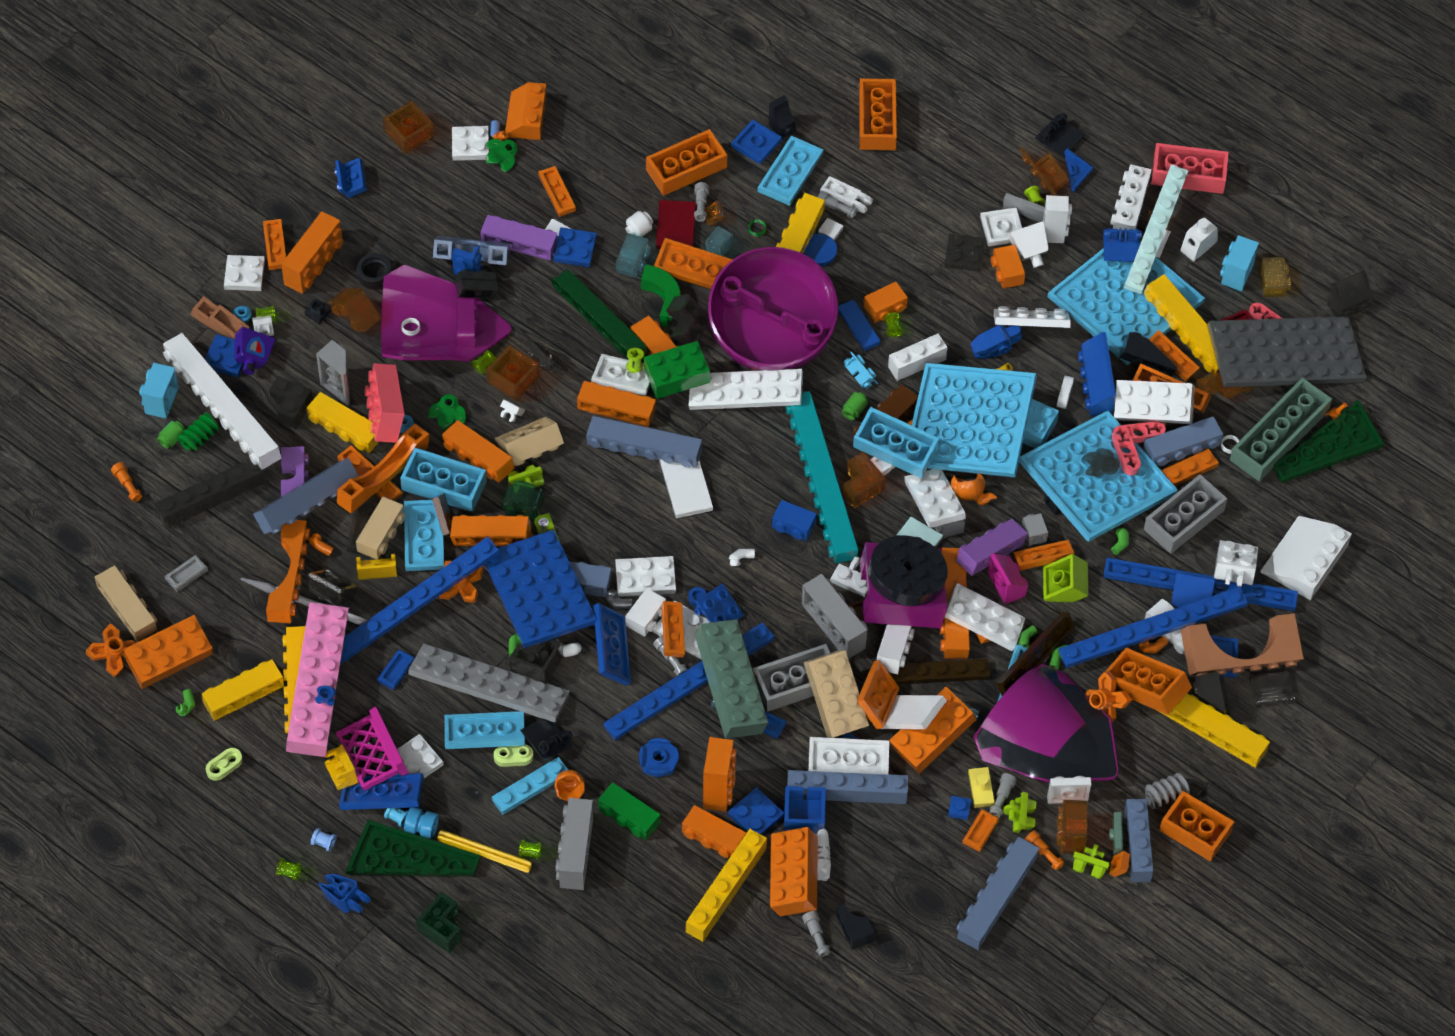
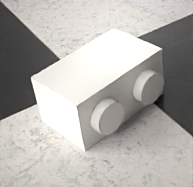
[625,588,666,637]

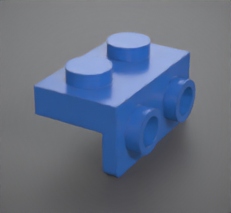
[335,158,367,198]
[452,245,483,276]

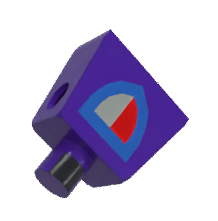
[235,327,275,375]

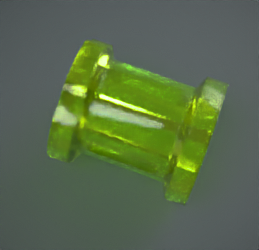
[255,305,276,321]
[884,313,903,337]
[472,350,497,375]
[519,839,542,860]
[276,858,302,881]

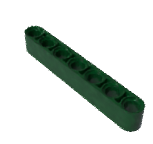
[551,269,648,360]

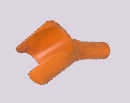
[1325,403,1347,419]

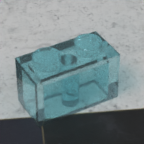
[616,233,651,278]

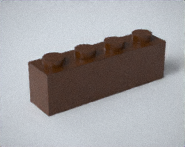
[853,384,918,441]

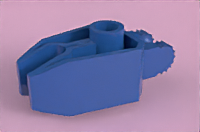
[970,325,1022,359]
[318,874,371,913]

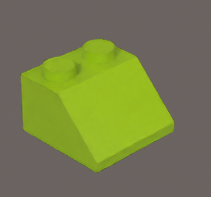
[1043,554,1088,602]

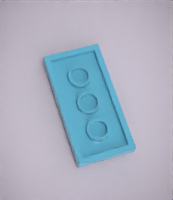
[757,136,823,206]
[404,500,444,571]
[444,711,525,749]

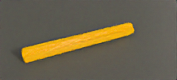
[437,830,532,873]

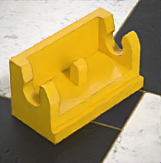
[356,554,397,580]
[325,744,358,790]

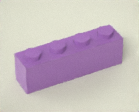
[480,215,558,261]
[956,519,1028,576]

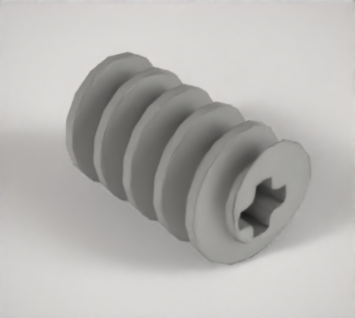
[1145,773,1190,810]

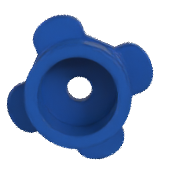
[315,685,336,706]

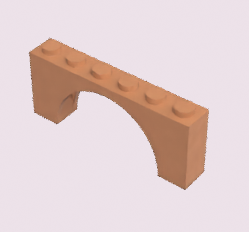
[1181,613,1304,678]

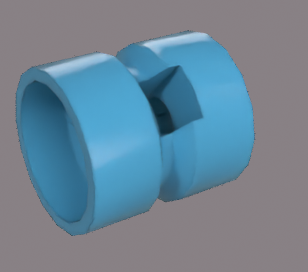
[404,807,439,839]

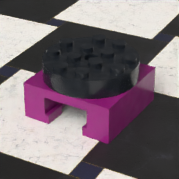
[860,535,948,629]

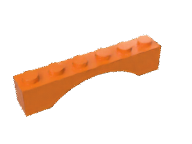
[337,424,429,514]
[266,520,310,623]

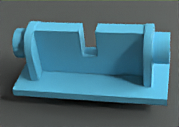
[844,351,878,389]

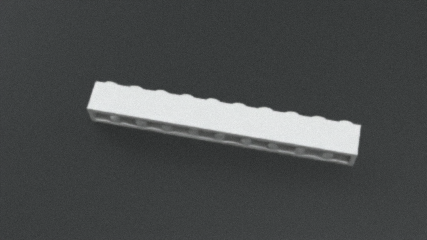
[163,333,282,470]

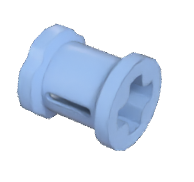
[311,828,337,852]

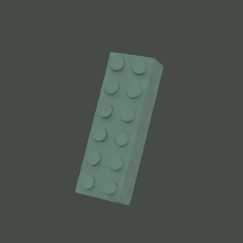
[1230,378,1332,482]
[695,619,768,739]

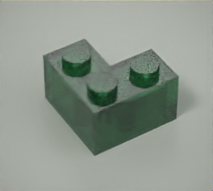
[416,891,462,953]

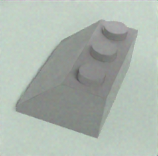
[316,340,350,406]

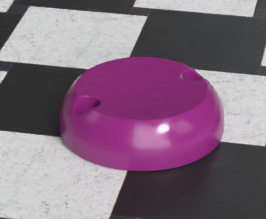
[708,247,838,371]

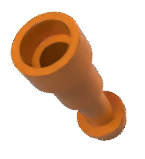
[111,462,142,502]
[1024,830,1065,871]

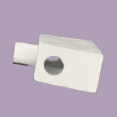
[1180,218,1218,261]
[1007,221,1048,268]

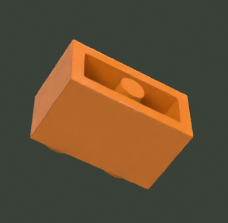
[991,245,1025,289]
[864,282,908,323]

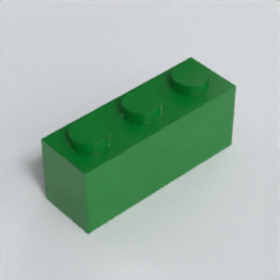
[598,782,661,840]

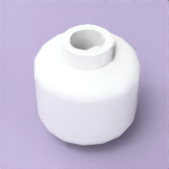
[625,211,653,238]

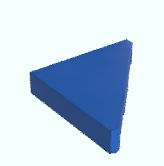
[1064,148,1093,193]

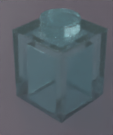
[705,226,733,256]

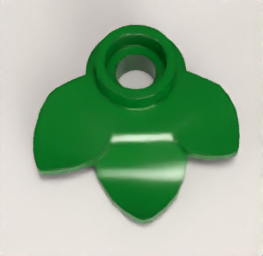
[485,139,518,173]
[429,394,466,430]

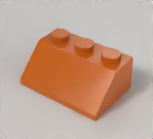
[505,82,547,140]

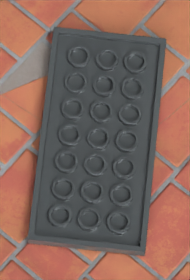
[1207,316,1367,387]

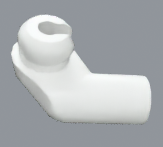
[729,549,755,566]
[551,639,582,657]

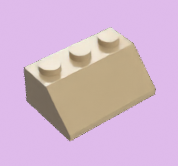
[495,417,564,466]

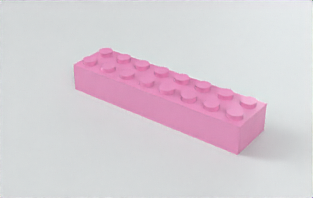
[286,602,349,757]

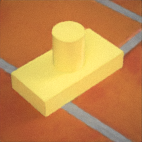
[968,767,995,808]

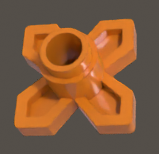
[439,561,484,603]
[85,624,135,677]
[1086,671,1132,724]

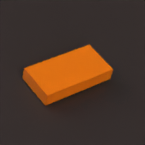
[962,809,999,852]

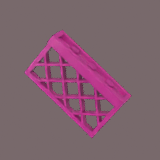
[335,707,409,791]

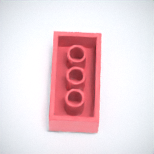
[1151,143,1229,194]
[364,363,404,443]

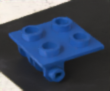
[1103,228,1141,262]
[694,583,744,623]

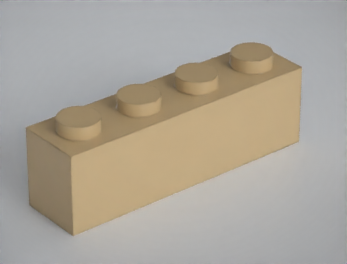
[95,565,157,642]

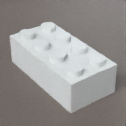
[1114,380,1195,424]

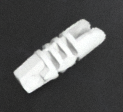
[816,829,831,881]

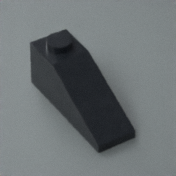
[1119,332,1177,377]

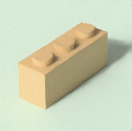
[356,497,406,560]

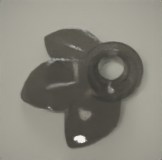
[1084,448,1120,476]

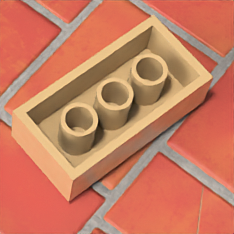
[804,650,869,738]

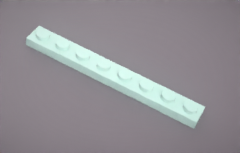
[1124,164,1188,294]

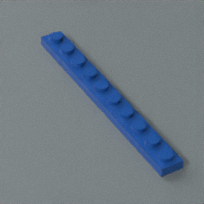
[340,537,500,665]
[1103,558,1298,611]
[1059,587,1248,668]
[603,622,774,741]

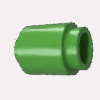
[842,392,868,420]
[157,421,185,449]

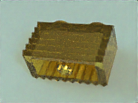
[1260,257,1291,298]

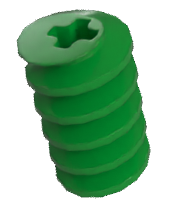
[177,412,220,451]

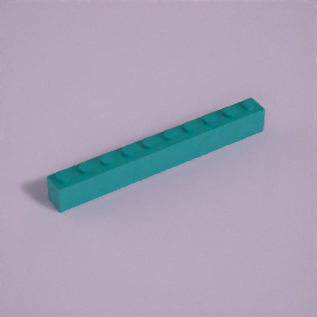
[785,391,858,564]

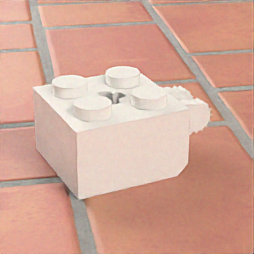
[1214,540,1258,587]

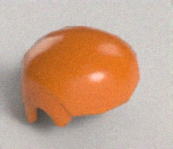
[555,770,585,801]

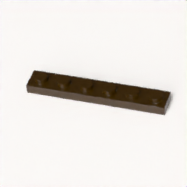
[996,611,1075,696]
[871,659,990,685]

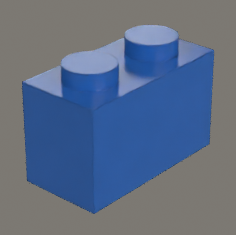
[772,500,817,541]

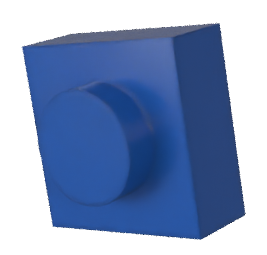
[948,796,971,820]

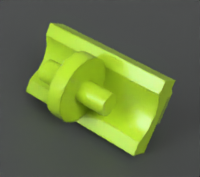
[508,465,545,495]
[1003,792,1036,833]
[1073,844,1110,880]

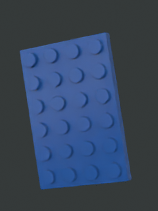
[485,530,597,648]

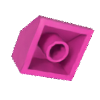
[988,553,1028,604]

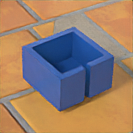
[784,786,826,834]

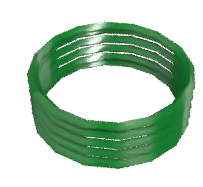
[748,219,767,236]

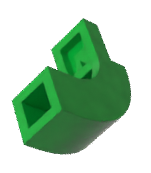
[641,264,680,327]

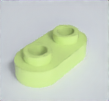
[494,744,534,767]
[206,748,242,781]

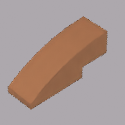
[190,296,249,339]

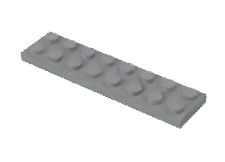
[408,643,570,722]

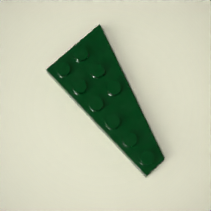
[1273,399,1384,484]
[346,820,481,876]

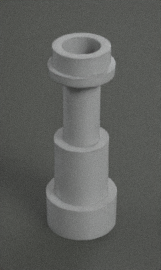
[694,182,709,222]
[818,191,857,219]
[653,636,687,676]
[989,773,1017,818]
[802,911,831,957]

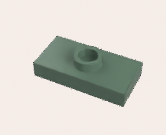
[1109,812,1123,856]

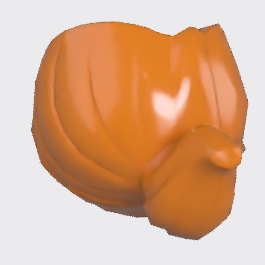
[951,473,997,505]

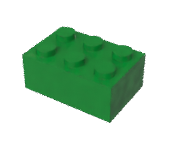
[644,341,710,399]

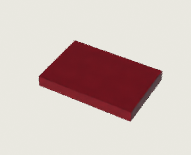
[656,200,696,249]

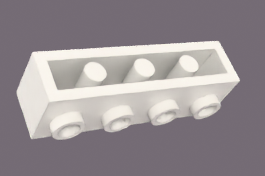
[1110,164,1151,230]

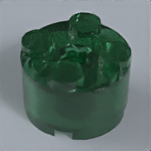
[502,481,545,522]

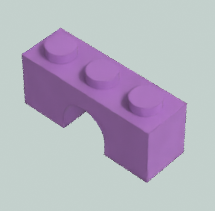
[281,446,309,497]

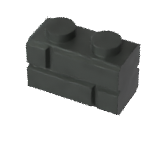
[455,269,498,299]

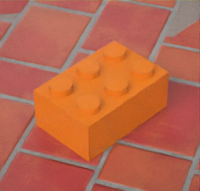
[1159,791,1234,862]

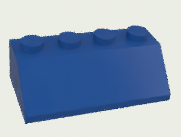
[1078,332,1116,417]

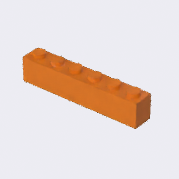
[940,548,970,659]

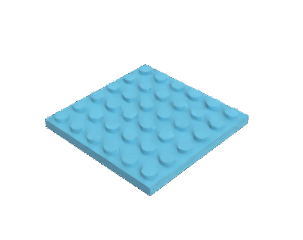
[1047,248,1205,365]
[912,363,1037,477]
[1019,411,1178,542]

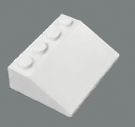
[1260,516,1351,600]

